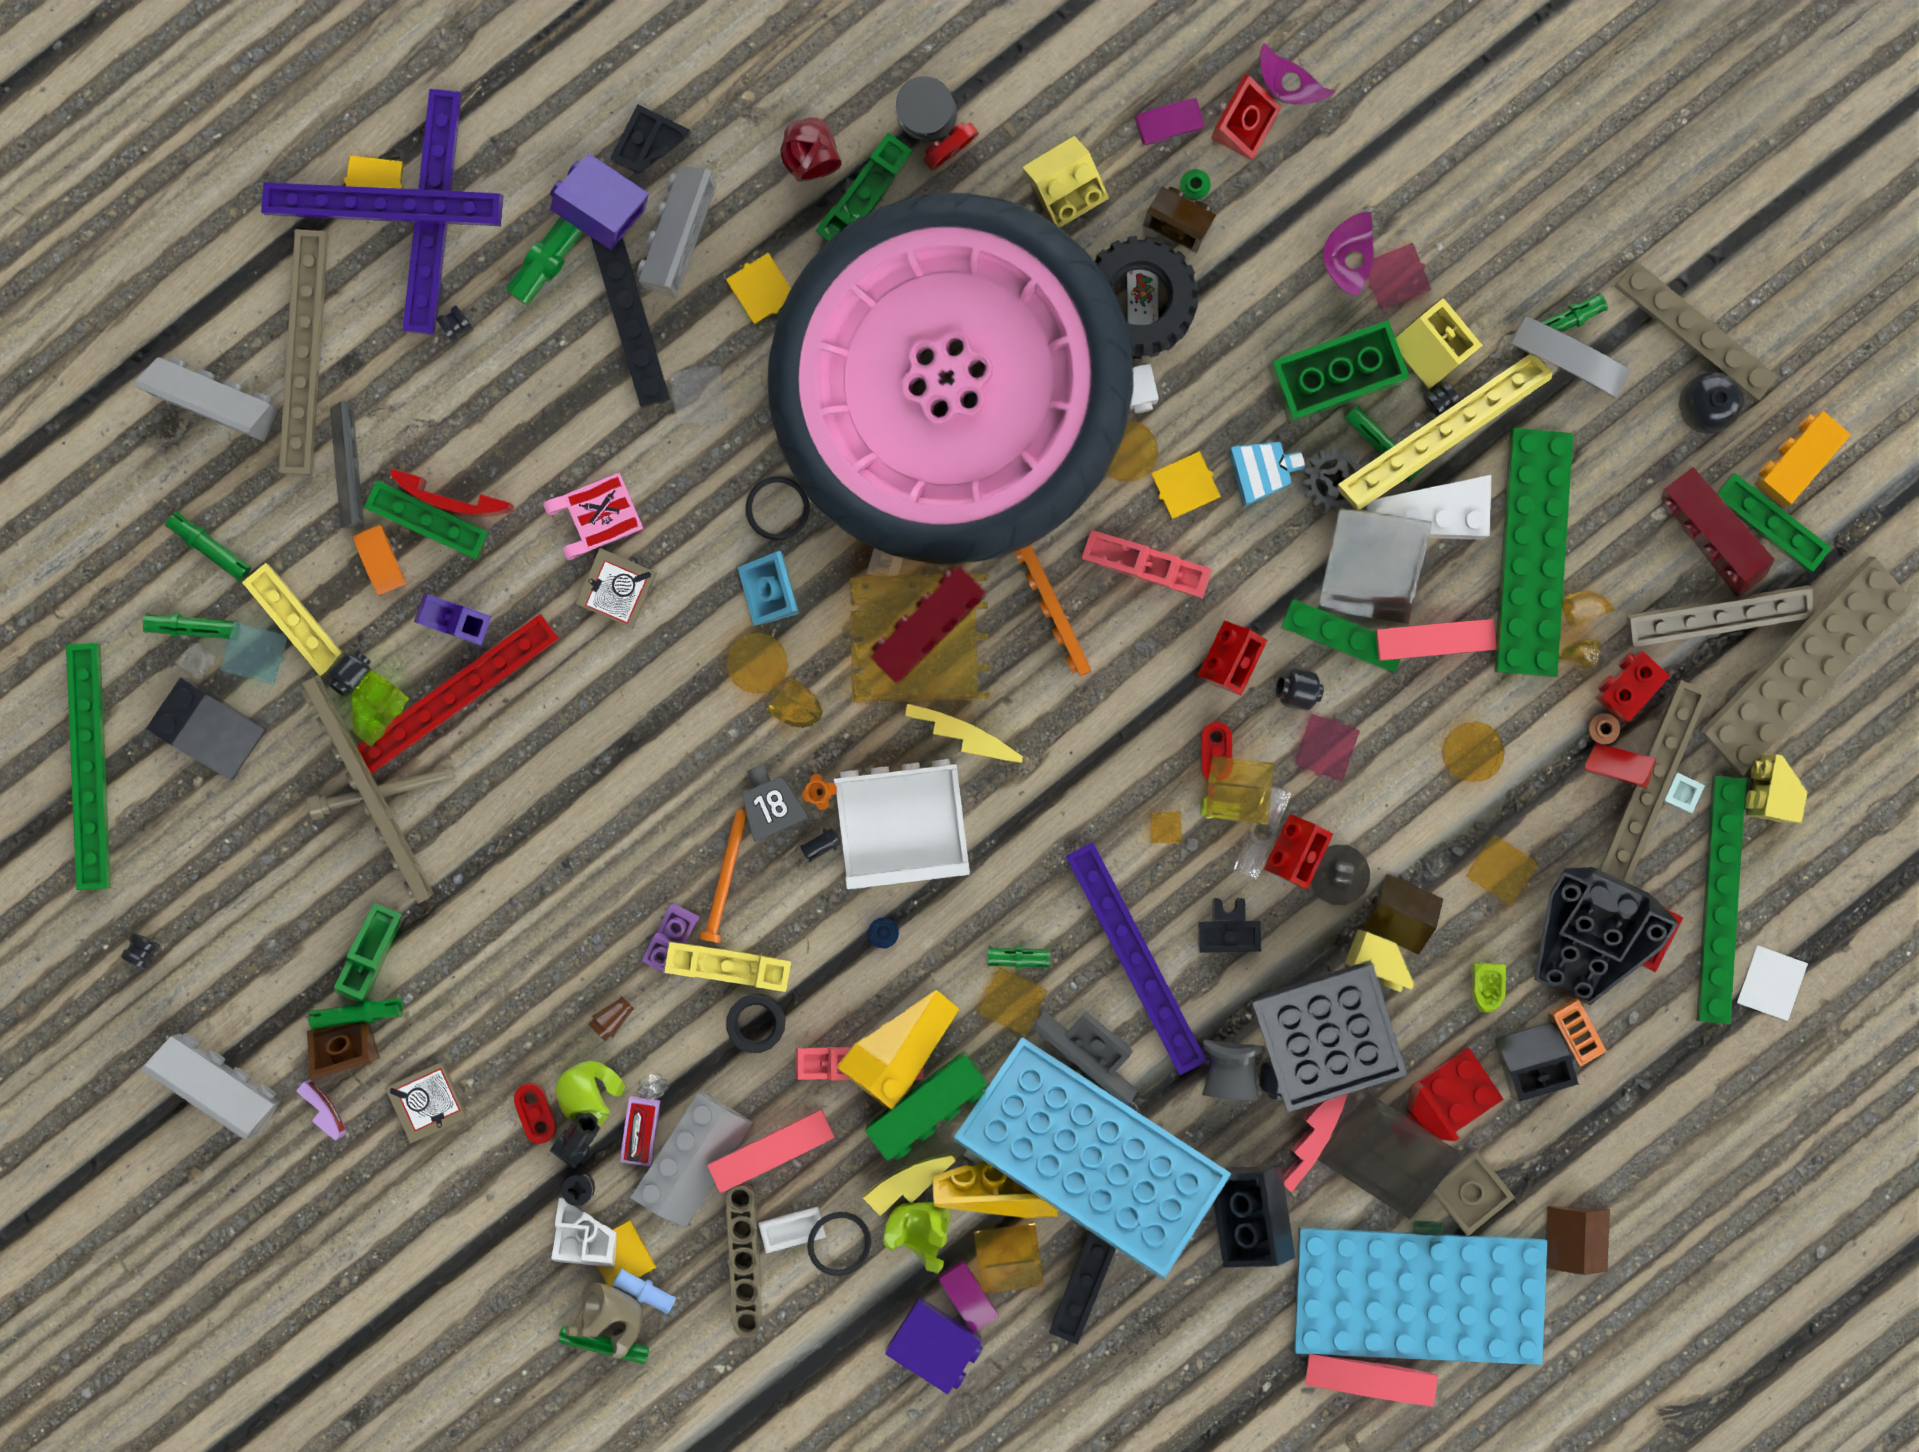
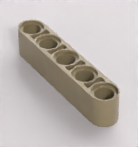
[726,1182,763,1338]

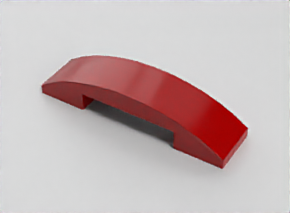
[390,469,514,517]

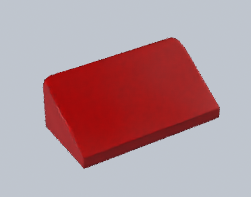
[1584,743,1656,788]

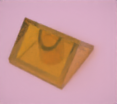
[1206,756,1275,825]
[974,1223,1044,1294]

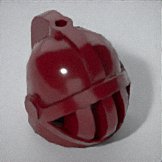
[780,117,842,182]

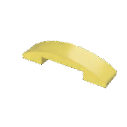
[664,942,791,992]

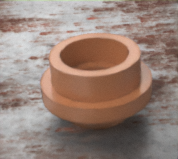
[1588,713,1620,744]

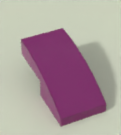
[1134,98,1206,146]
[938,1260,999,1333]

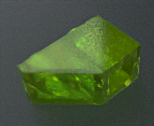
[352,669,410,747]

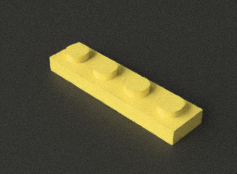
[242,563,342,677]

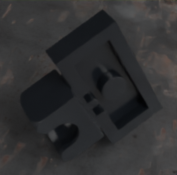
[1198,898,1261,953]

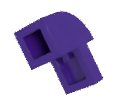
[414,593,492,645]

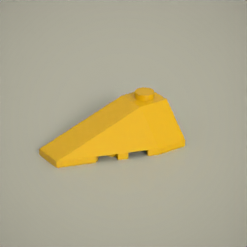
[836,990,959,1110]
[932,1161,1058,1218]

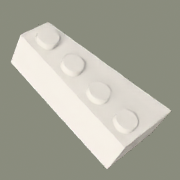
[1361,475,1491,540]

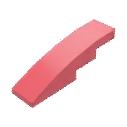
[1081,530,1212,599]
[1375,619,1496,661]
[795,1047,924,1080]
[1283,1094,1347,1192]
[707,1109,835,1193]
[1305,1354,1438,1407]

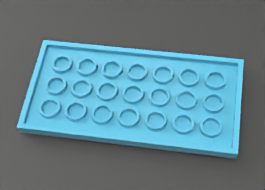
[954,1037,1231,1280]
[1294,1227,1547,1365]

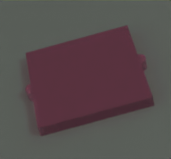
[1363,243,1431,309]
[1294,714,1360,781]

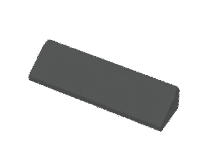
[330,401,364,529]

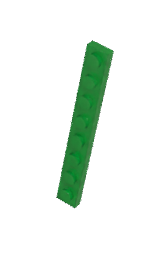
[66,643,111,890]
[1696,776,1746,1024]

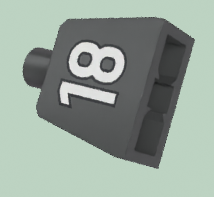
[742,764,810,842]

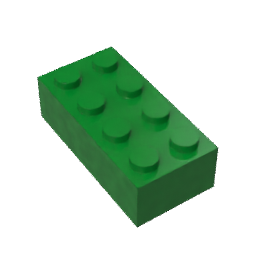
[1268,320,1410,424]
[865,1050,987,1161]

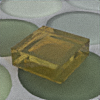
[1150,812,1182,843]

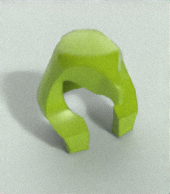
[555,1060,626,1126]
[883,1202,951,1273]

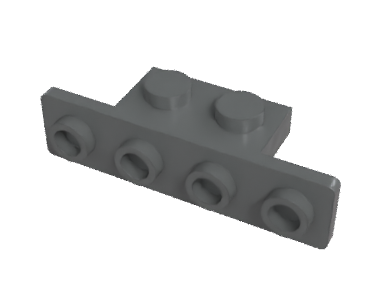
[1033,1011,1137,1106]

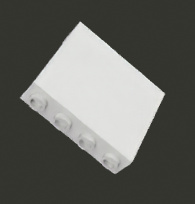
[834,759,970,889]

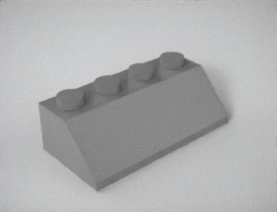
[636,166,717,299]
[134,356,278,442]
[141,1033,281,1140]
[631,1089,753,1227]

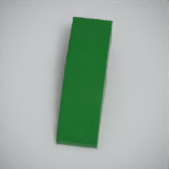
[334,903,402,1004]

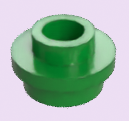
[1180,169,1211,200]

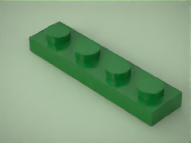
[1717,472,1831,573]
[364,480,490,560]
[1280,599,1401,674]

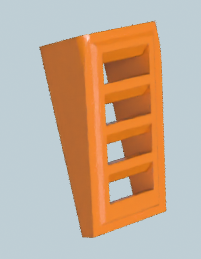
[1548,998,1606,1067]

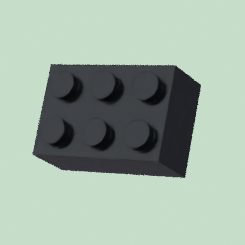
[1213,1165,1295,1268]

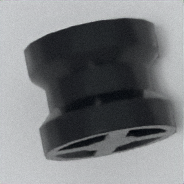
[436,305,474,344]
[1423,380,1461,417]
[121,933,160,969]
[561,1172,595,1206]

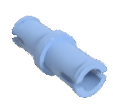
[612,1268,676,1315]

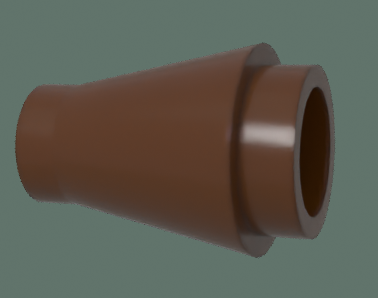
[588,996,634,1041]

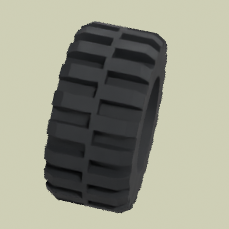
[1094,236,1199,359]

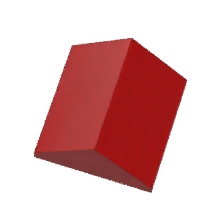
[1211,74,1282,160]

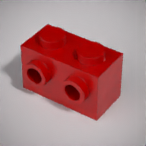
[1198,620,1268,696]
[1595,651,1670,723]
[1264,814,1333,890]

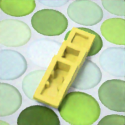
[905,704,1023,763]

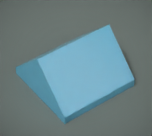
[737,551,800,626]

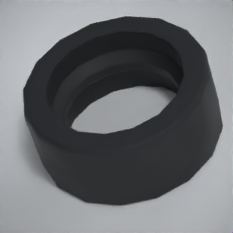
[726,994,785,1053]

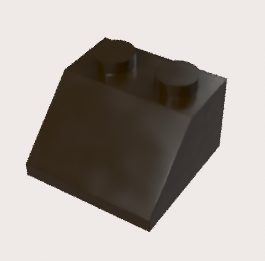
[1143,187,1216,253]

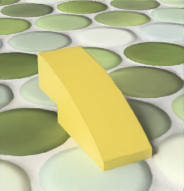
[863,1152,956,1216]

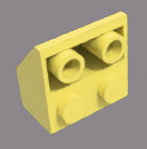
[1022,136,1109,228]
[1395,298,1483,390]
[1745,754,1807,823]
[1345,930,1414,992]

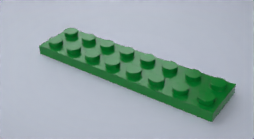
[1494,428,1573,677]

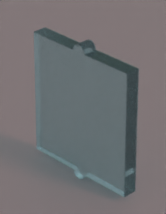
[220,621,287,684]

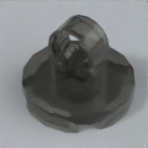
[1310,844,1370,905]

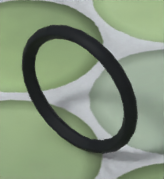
[746,476,810,540]
[807,1212,871,1276]

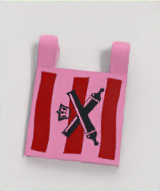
[544,472,643,560]

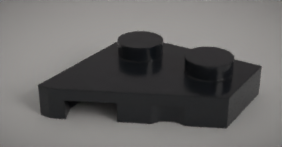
[610,104,691,174]

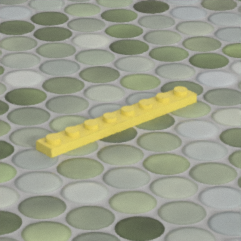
[1338,354,1552,511]

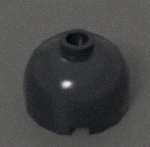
[1679,372,1744,434]

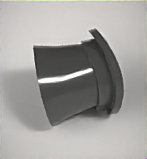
[896,76,957,142]
[1202,1040,1265,1101]

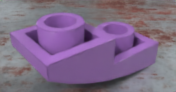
[642,903,699,975]

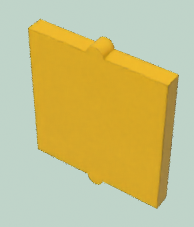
[343,155,404,189]
[726,253,791,325]
[1151,451,1221,519]
[597,1220,657,1289]

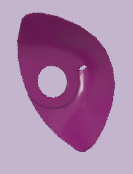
[1260,43,1335,104]
[1323,211,1374,296]

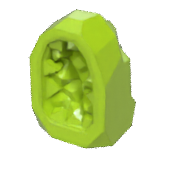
[1471,962,1506,1013]

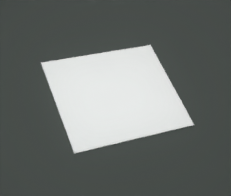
[1737,945,1808,1021]

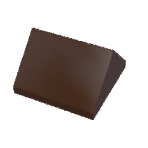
[307,1022,380,1081]
[1546,1206,1610,1275]

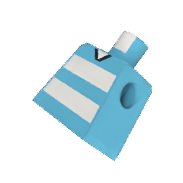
[1228,442,1305,507]

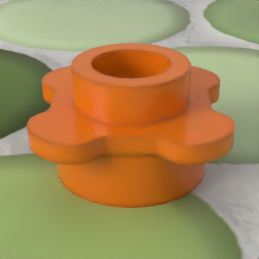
[802,774,837,810]

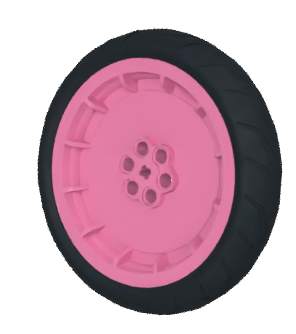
[767,193,1133,564]

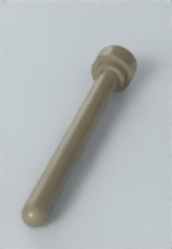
[307,768,455,821]

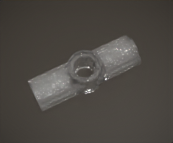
[1232,784,1291,880]

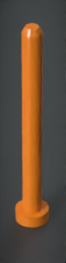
[699,809,747,943]

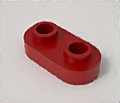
[923,122,979,171]
[1200,722,1233,783]
[514,1082,557,1144]

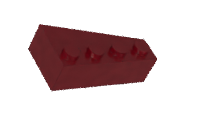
[1661,467,1775,597]
[870,565,987,685]

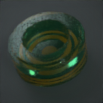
[1413,1220,1444,1235]

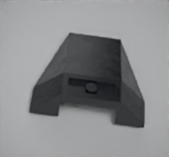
[1534,867,1678,1005]

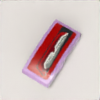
[296,1079,346,1141]
[620,1096,660,1166]

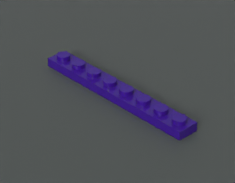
[402,89,462,335]
[261,182,503,227]
[1065,842,1207,1075]

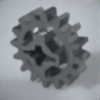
[1302,447,1366,515]

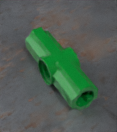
[506,217,583,306]

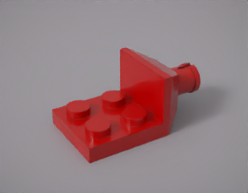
[1390,1047,1504,1147]

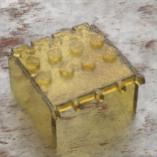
[850,574,990,705]

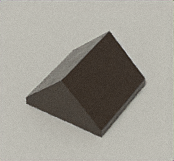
[1362,874,1443,955]

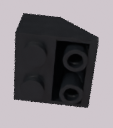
[1494,1022,1579,1102]

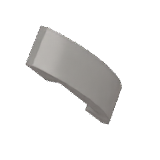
[1510,316,1631,398]

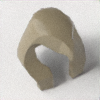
[565,1282,643,1359]

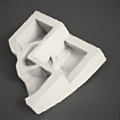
[552,1198,617,1268]

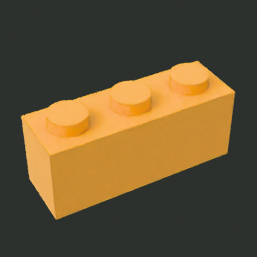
[1755,411,1851,508]

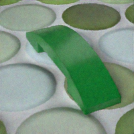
[815,133,913,241]

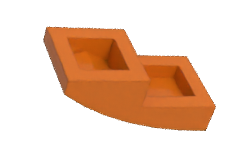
[352,524,407,596]

